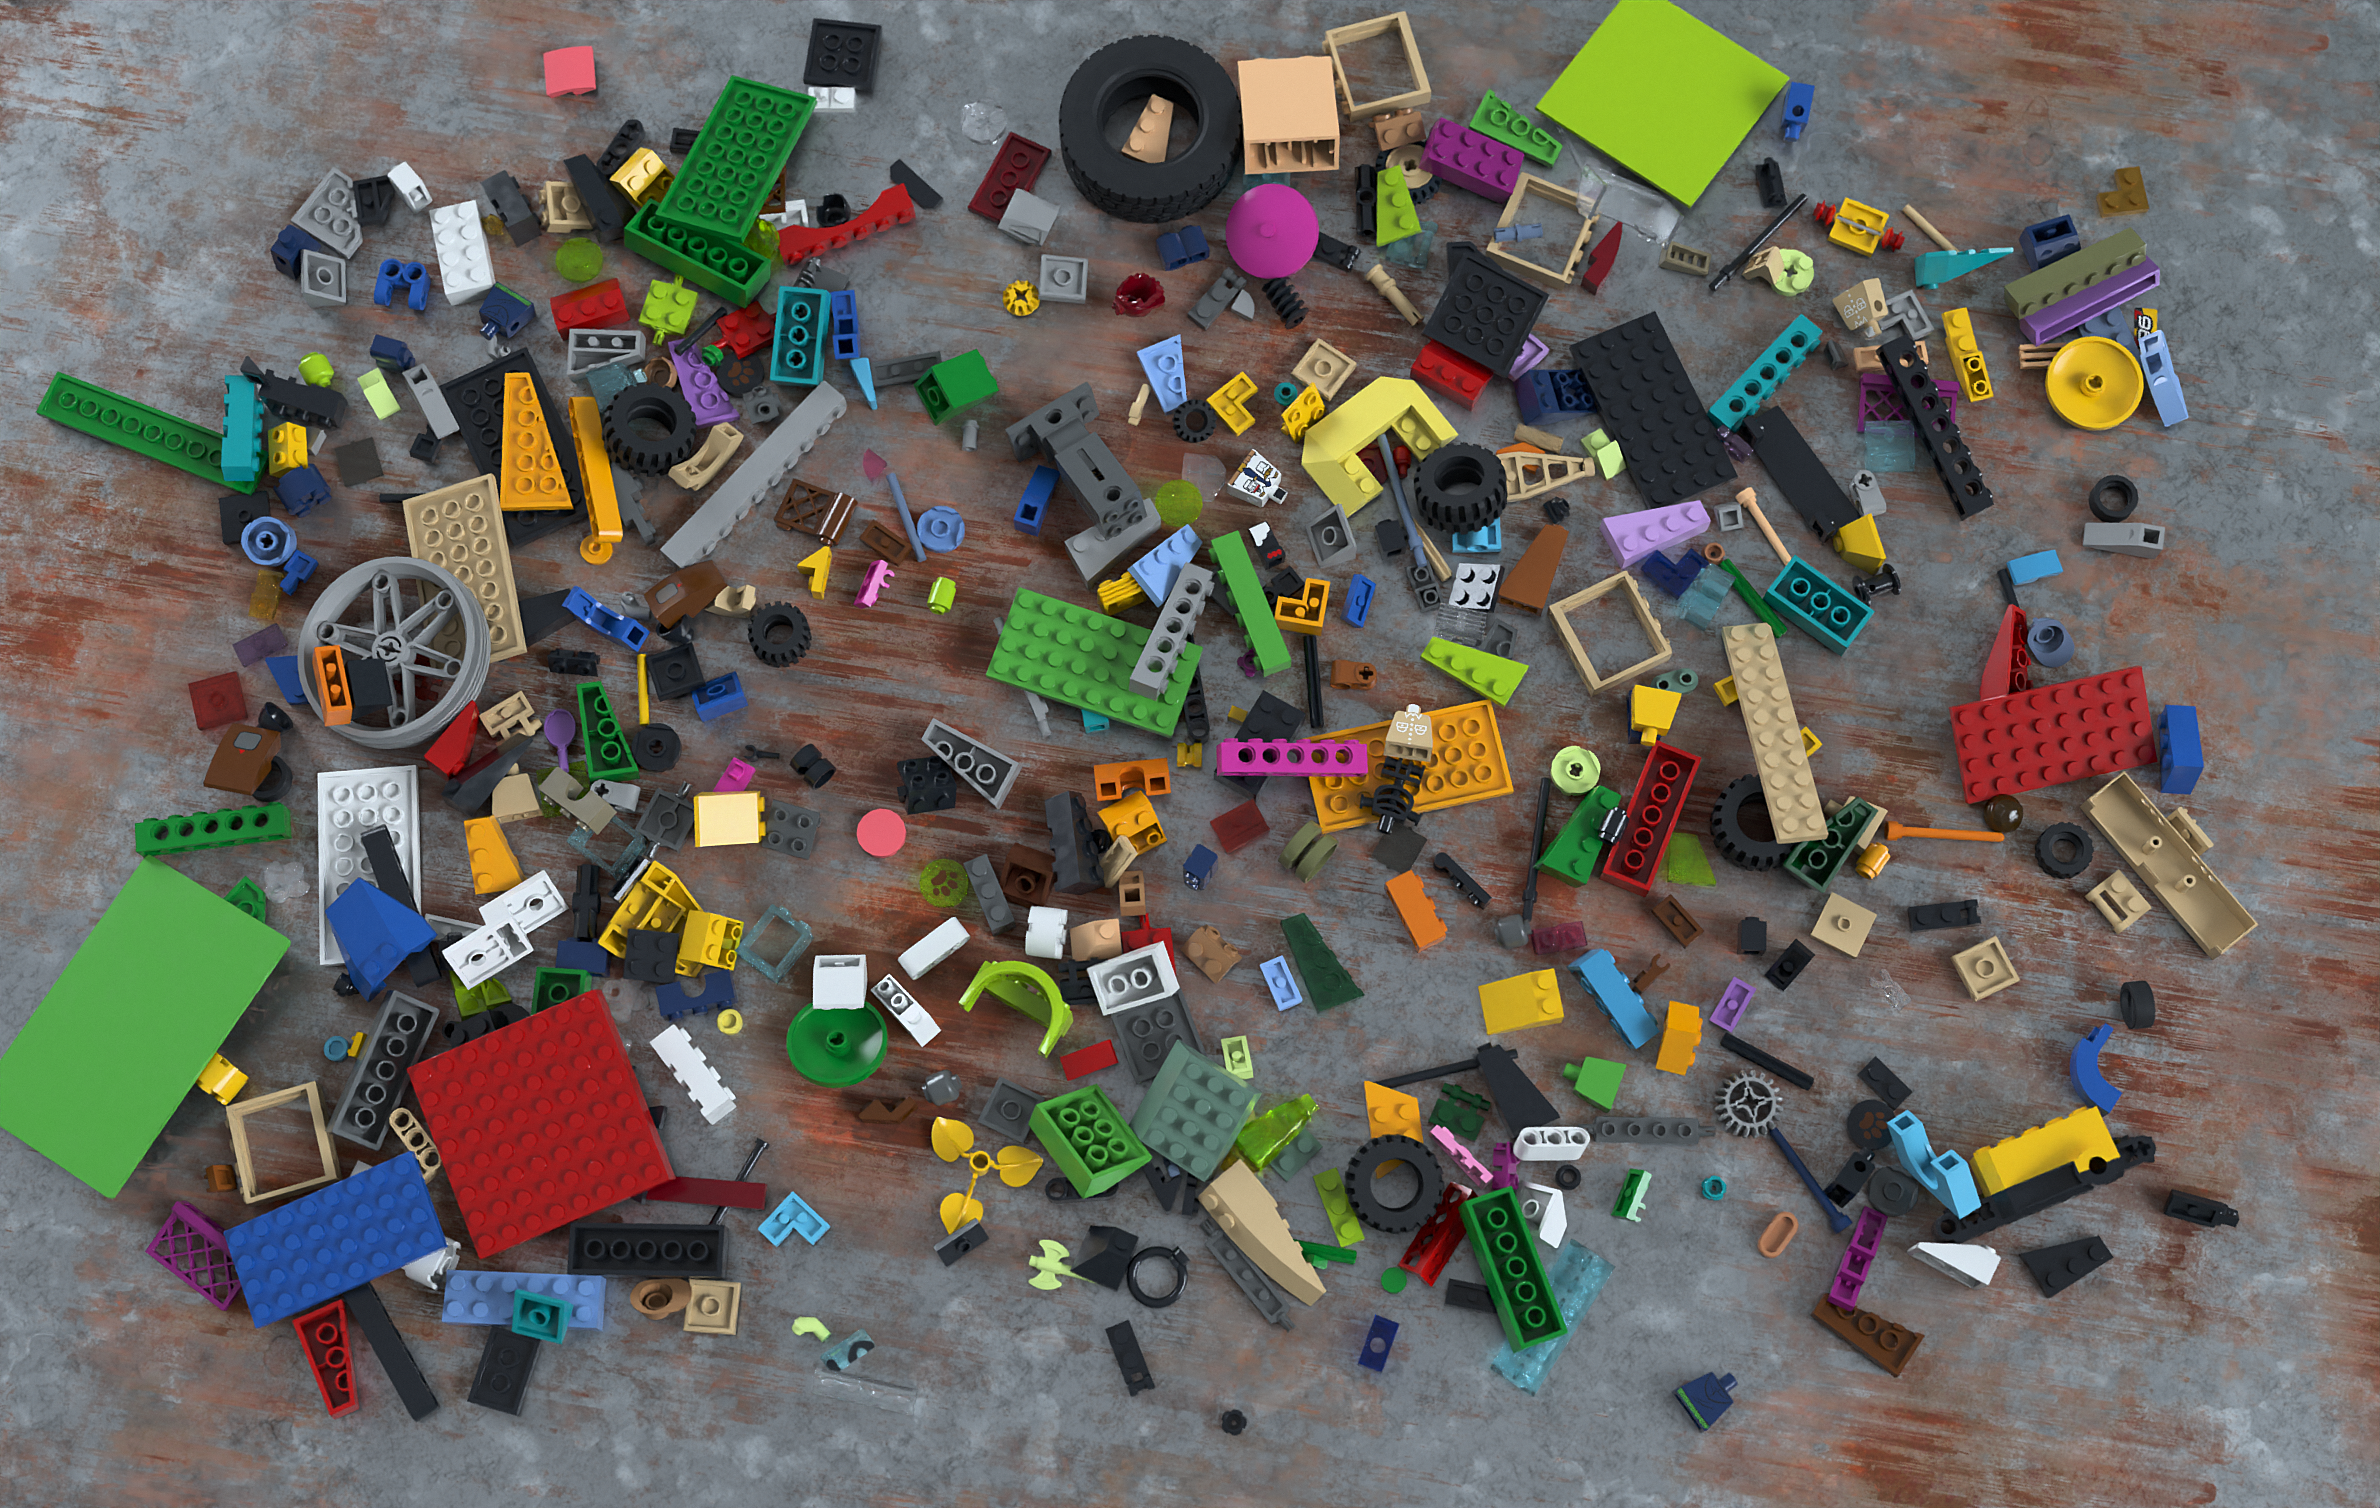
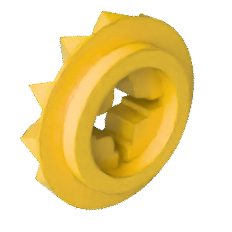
[1002,279,1040,316]

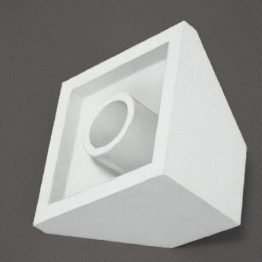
[1516,1181,1567,1249]

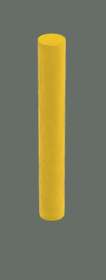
[637,654,650,726]

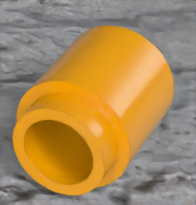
[1855,842,1890,880]

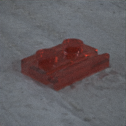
[1210,799,1270,854]

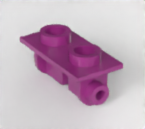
[1492,1141,1520,1193]

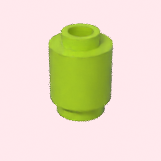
[927,577,956,615]

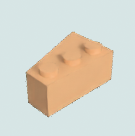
[1121,94,1174,163]

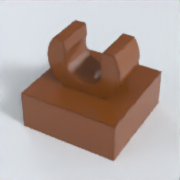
[204,1165,237,1193]

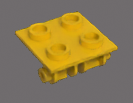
[1281,382,1327,444]

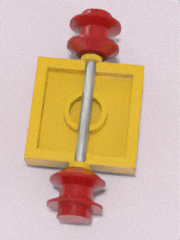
[1812,197,1905,258]

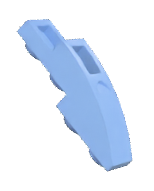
[2138,330,2189,427]

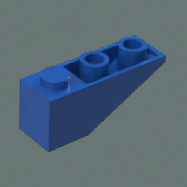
[1013,464,1060,537]

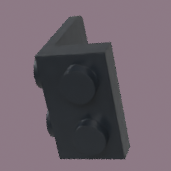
[897,756,957,815]

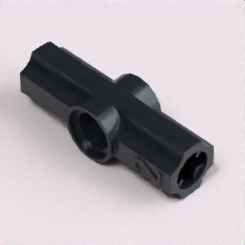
[1354,164,1377,237]
[572,864,601,942]

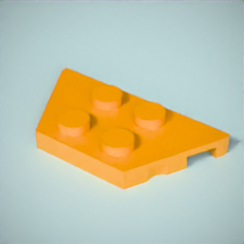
[1363,1081,1424,1179]

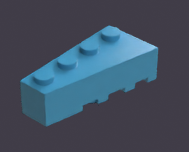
[1566,949,1660,1049]

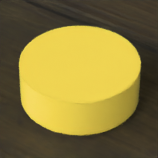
[717,1009,743,1035]

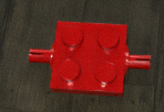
[710,300,777,359]
[1121,913,1176,976]

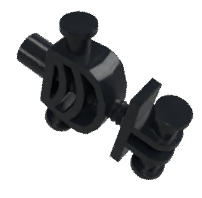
[1359,756,1426,835]

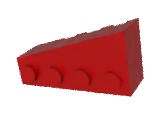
[292,1299,359,1420]

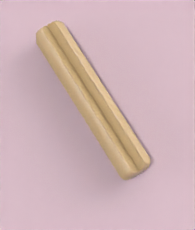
[1405,519,1452,582]

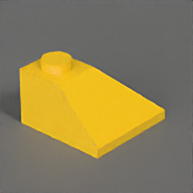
[1833,514,1886,575]

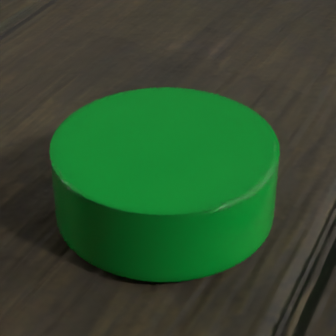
[1381,1267,1407,1294]

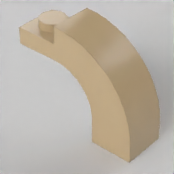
[668,422,744,491]

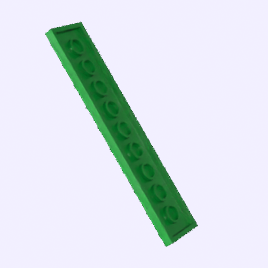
[36,371,269,496]

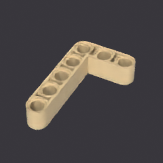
[390,1108,445,1184]

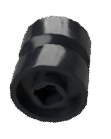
[789,744,836,790]

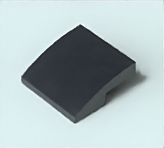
[608,855,651,904]

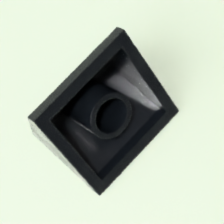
[344,658,393,721]

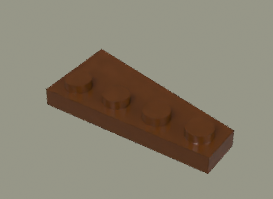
[1810,1293,1925,1378]

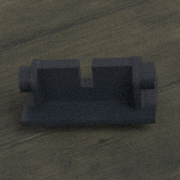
[1755,157,1787,208]
[547,648,600,677]

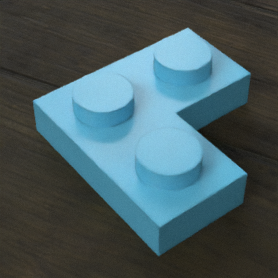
[758,1191,831,1247]

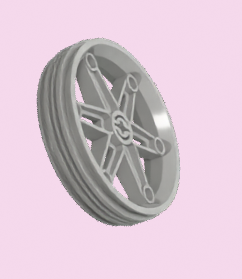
[297,556,491,749]

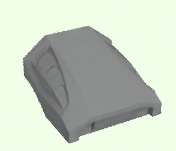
[997,188,1061,248]

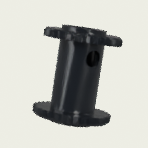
[1852,563,1901,607]

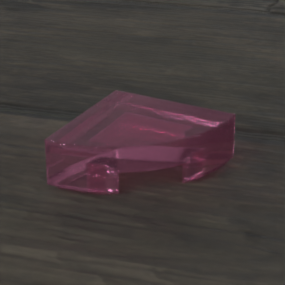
[863,448,887,482]

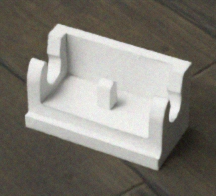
[759,199,810,239]

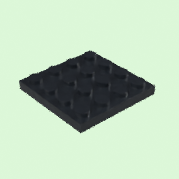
[1422,251,1550,379]

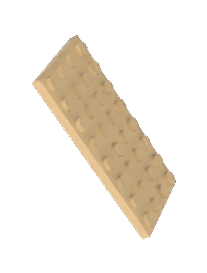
[403,473,527,680]

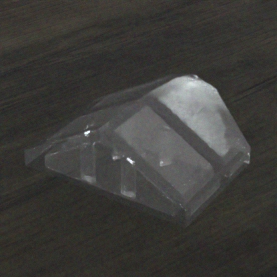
[1180,453,1226,502]

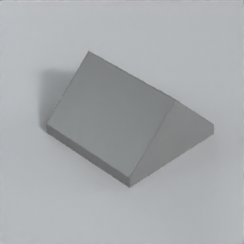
[301,249,346,308]
[1305,504,1357,568]

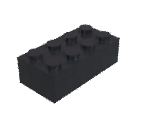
[1214,690,1306,803]

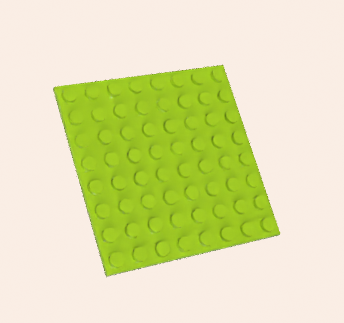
[1535,0,1790,209]

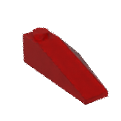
[1979,604,2034,700]

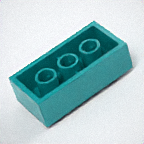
[770,286,831,388]
[1763,555,1875,657]

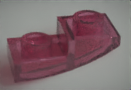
[1530,921,1588,956]

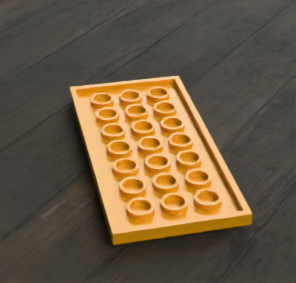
[1302,699,1514,834]

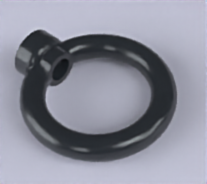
[1127,1246,1191,1308]

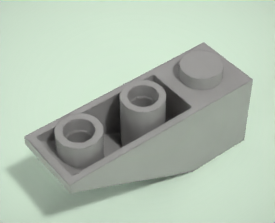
[402,363,460,439]
[2082,523,2165,559]

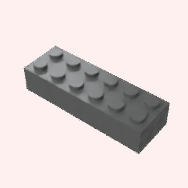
[325,990,440,1151]

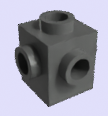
[743,386,781,424]

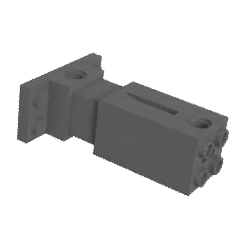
[1005,381,1147,541]

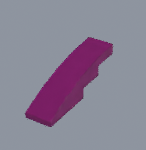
[1827,1206,1888,1312]

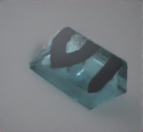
[820,1328,875,1375]

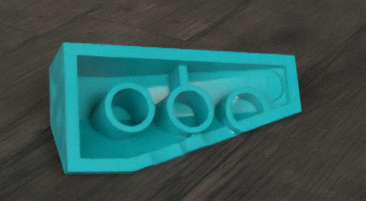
[1914,247,2013,290]

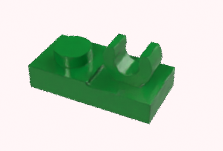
[1611,1168,1652,1222]

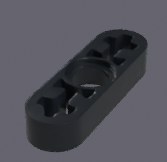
[596,119,645,179]

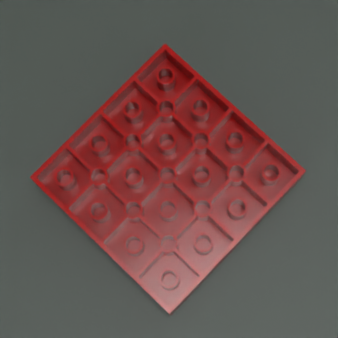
[406,989,676,1259]

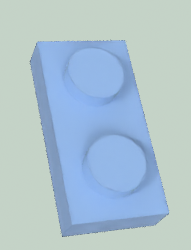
[1259,955,1303,1012]

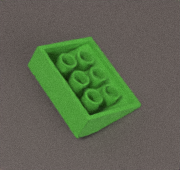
[1028,1084,1152,1199]

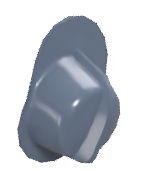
[2027,617,2075,667]

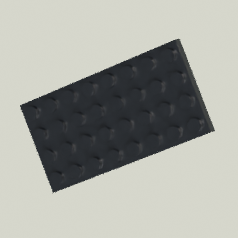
[1569,311,1738,510]
[439,347,589,549]

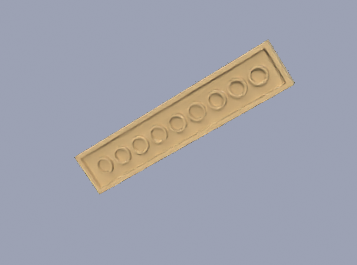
[1721,623,1828,844]

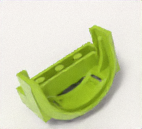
[958,960,1073,1059]

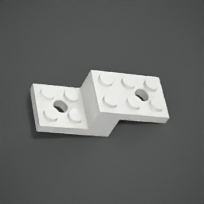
[442,870,569,990]

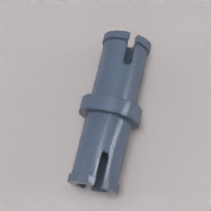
[1493,223,1543,243]

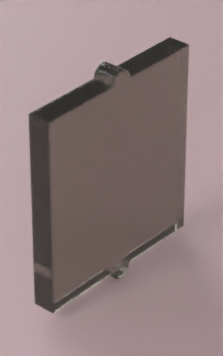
[334,437,384,487]
[1371,822,1428,874]

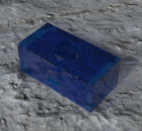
[1357,1314,1399,1374]

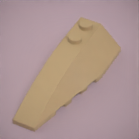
[1197,1159,1326,1306]

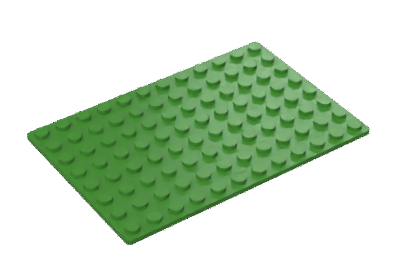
[0,855,291,1199]

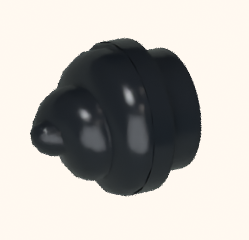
[332,972,360,997]

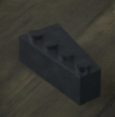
[1044,790,1105,896]

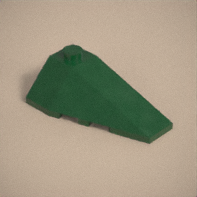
[1783,796,1878,893]

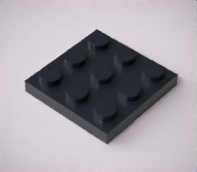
[803,18,882,91]

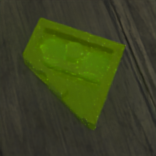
[1667,832,1716,887]

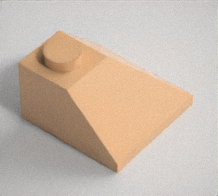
[1070,918,1122,978]

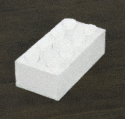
[429,200,495,306]

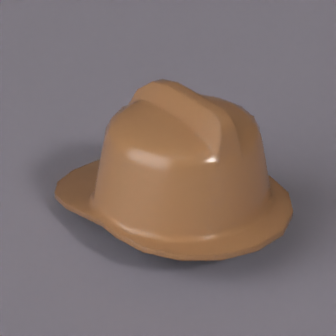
[630,1278,692,1320]

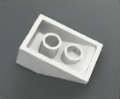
[1087,941,1180,1016]
[1907,1243,2001,1291]

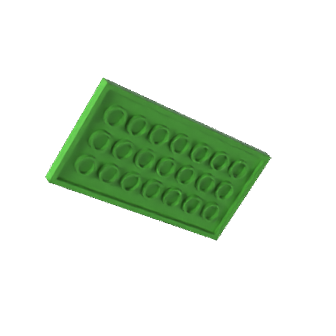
[986,587,1203,738]

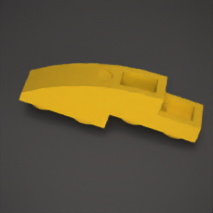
[1941,307,1994,403]

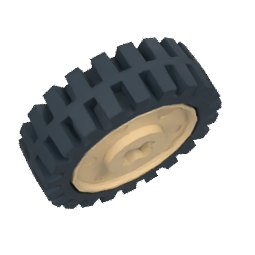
[1375,139,1443,206]

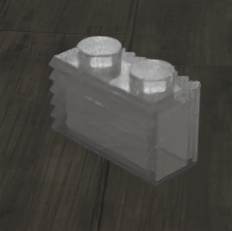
[1433,603,1488,648]

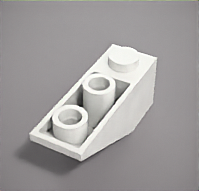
[871,974,941,1047]

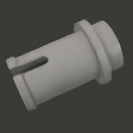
[961,420,980,452]

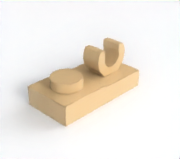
[2162,807,2214,859]

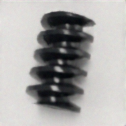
[1262,277,1309,330]

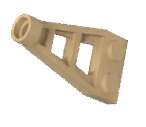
[1496,452,1595,502]

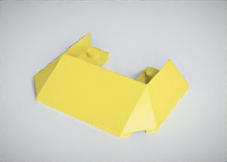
[1301,376,1458,518]

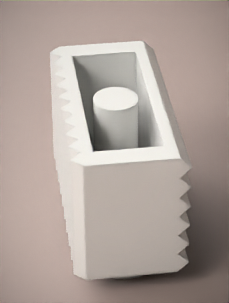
[388,162,432,213]

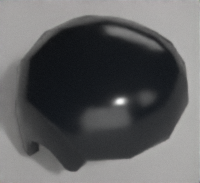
[816,193,851,228]

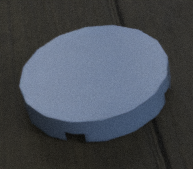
[917,506,965,553]

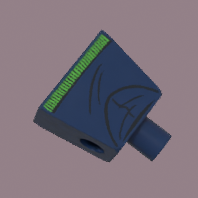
[479,281,536,340]
[1672,1372,1738,1433]

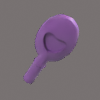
[544,709,576,773]

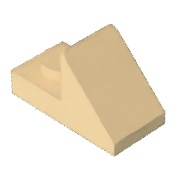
[1741,246,1784,285]

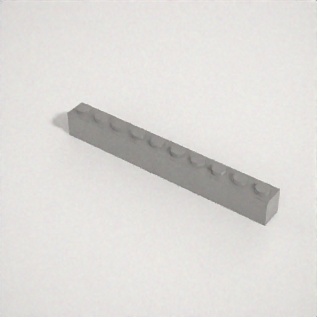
[660,380,847,570]

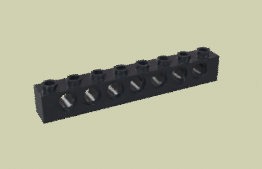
[1875,334,1994,521]

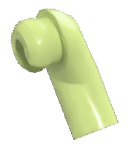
[792,1317,831,1342]

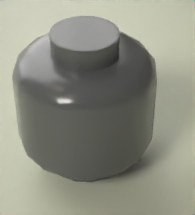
[1494,914,1533,949]
[923,1069,962,1106]

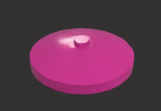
[1225,184,1319,279]

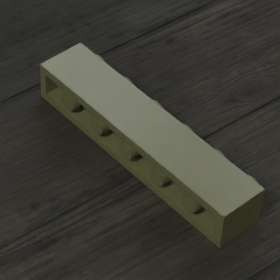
[2004,227,2146,320]

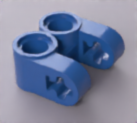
[374,258,431,311]

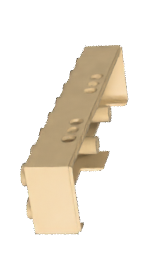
[2080,771,2259,961]

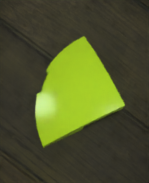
[449,971,512,1021]

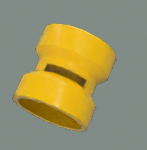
[1177,742,1202,767]

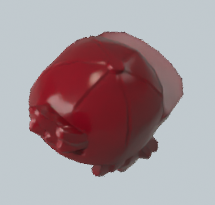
[1112,272,1165,318]

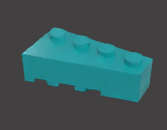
[221,375,265,481]

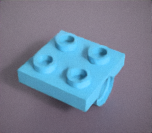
[1452,517,1501,553]

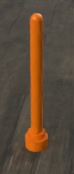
[1884,821,2004,842]

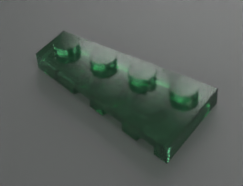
[1280,913,1365,1014]

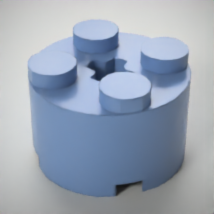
[241,517,297,567]

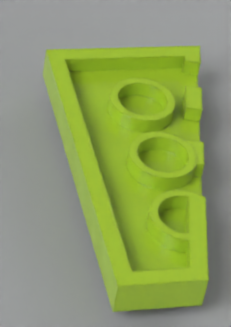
[1420,636,1529,708]

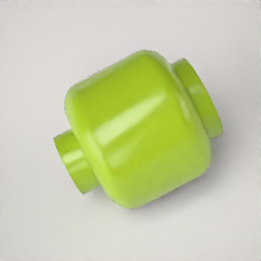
[298,352,334,387]

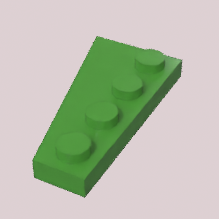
[1468,89,1563,168]

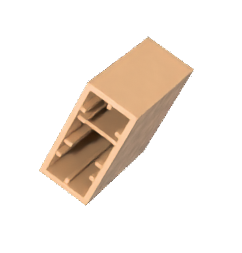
[1238,56,1340,174]

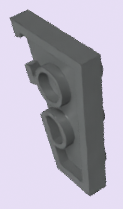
[1478,618,1518,660]

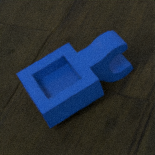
[280,550,319,596]

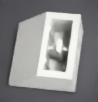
[813,955,868,1010]

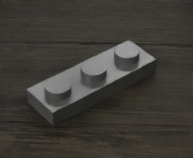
[870,351,942,388]

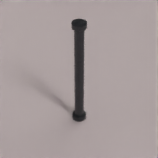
[698,1138,770,1249]

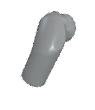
[620,591,652,620]

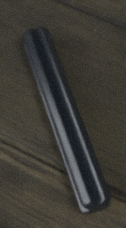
[1303,635,1324,729]
[1720,1033,1814,1090]

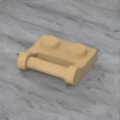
[2085,870,2152,935]

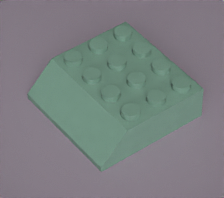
[1129,1039,1263,1182]

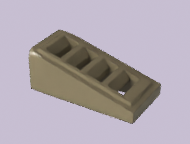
[1658,240,1712,277]

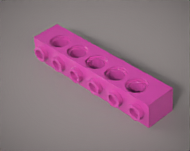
[1216,738,1368,777]

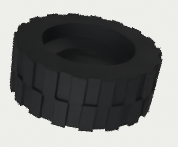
[2034,822,2094,879]

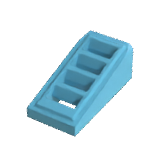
[849,357,878,410]

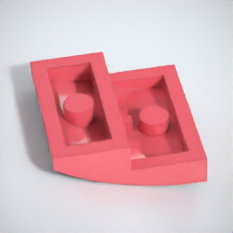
[543,46,596,98]

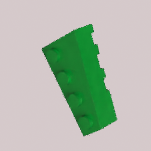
[576,681,640,786]
[1533,785,1622,888]

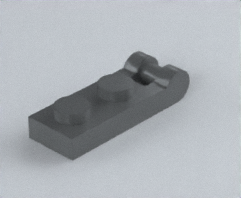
[1187,267,1248,331]

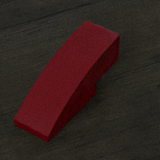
[1580,221,1623,296]

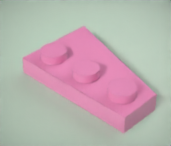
[1428,1125,1493,1190]

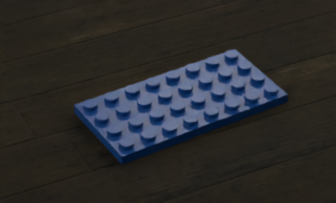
[223,1151,448,1329]

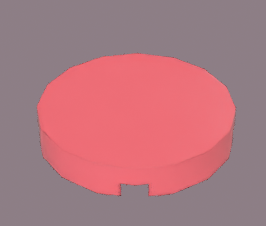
[857,809,907,858]

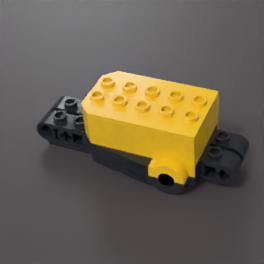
[1931,1106,2156,1244]

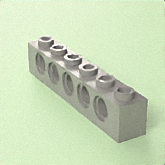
[1129,562,1215,701]

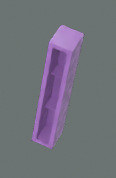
[2020,255,2160,347]

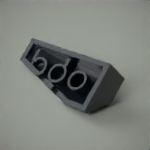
[563,154,637,244]

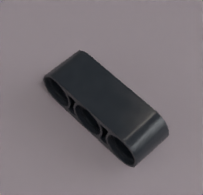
[1045,1177,1119,1204]

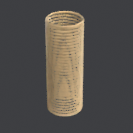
[1513,424,1564,454]

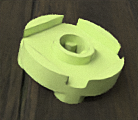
[1769,249,1814,296]
[1550,746,1601,796]

